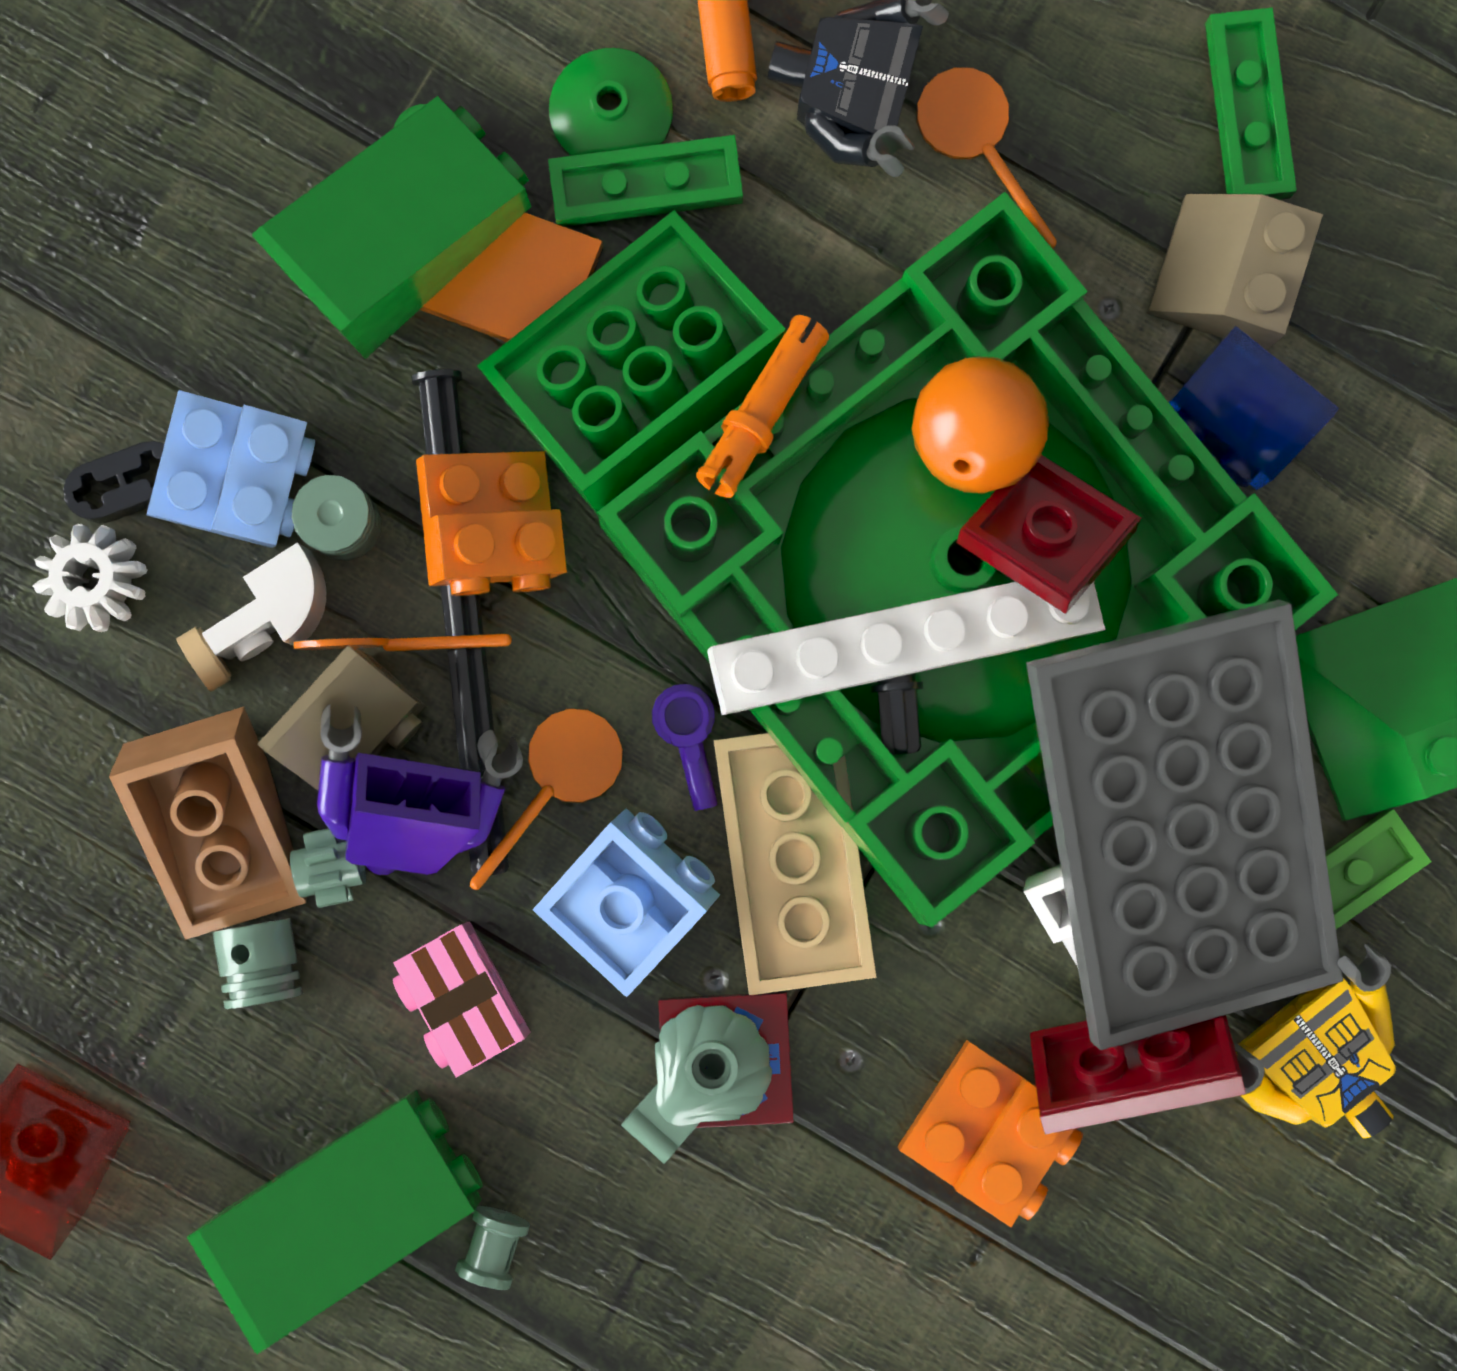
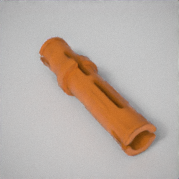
[696,315,829,498]

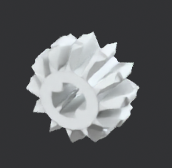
[33,524,148,632]

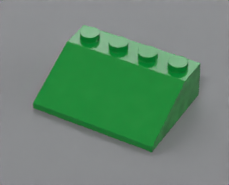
[477,210,787,517]

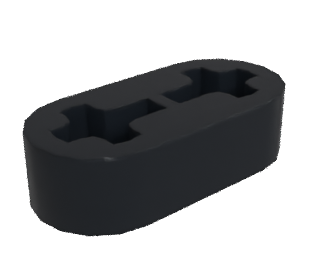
[63,441,164,524]

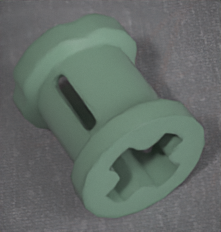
[455,1206,530,1290]

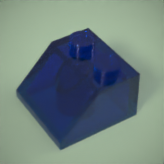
[1168,326,1339,490]

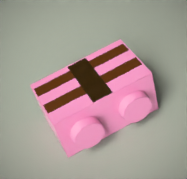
[393,921,531,1077]

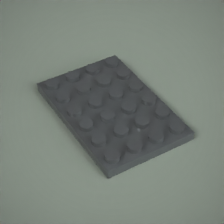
[1026,600,1343,1051]

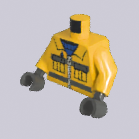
[1234,943,1396,1139]

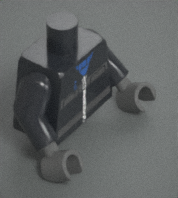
[768,0,949,177]

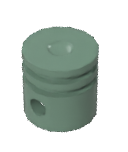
[292,475,382,561]
[212,918,303,1009]

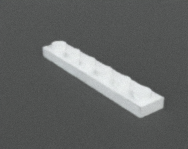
[707,582,1105,715]

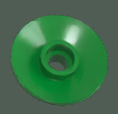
[549,48,673,156]

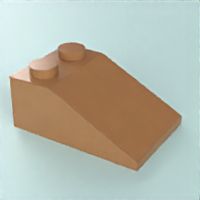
[109,707,307,940]

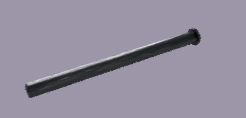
[412,369,509,875]

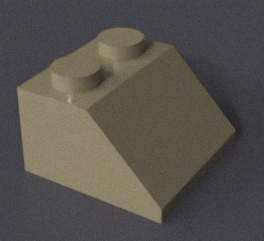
[1147,194,1323,352]
[258,645,426,790]

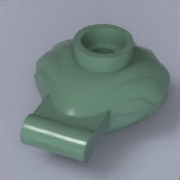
[621,1005,772,1163]

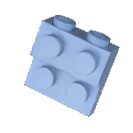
[146,390,315,548]
[533,808,720,997]

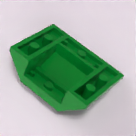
[1296,578,1457,820]

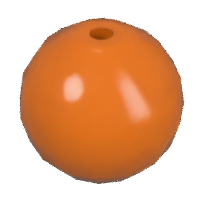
[912,357,1049,493]

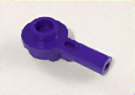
[652,684,718,811]

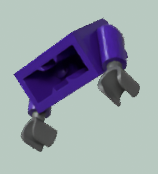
[317,705,523,875]

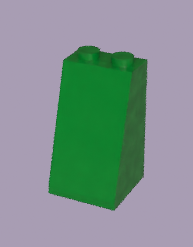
[252,96,532,359]
[187,1090,483,1355]

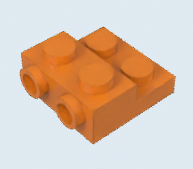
[416,451,567,596]
[897,1040,1083,1227]

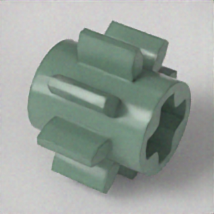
[290,828,366,908]

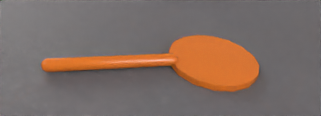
[917,68,1057,248]
[294,634,512,652]
[470,709,623,890]

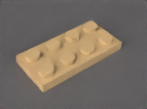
[714,733,877,995]

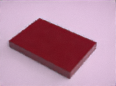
[1030,1015,1246,1135]

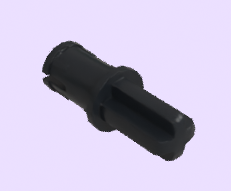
[871,673,923,755]

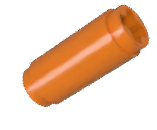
[698,0,757,102]

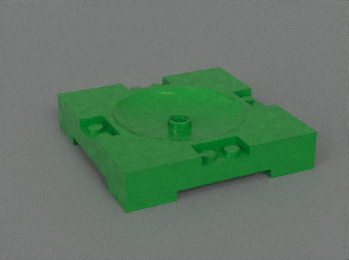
[598,192,1338,927]

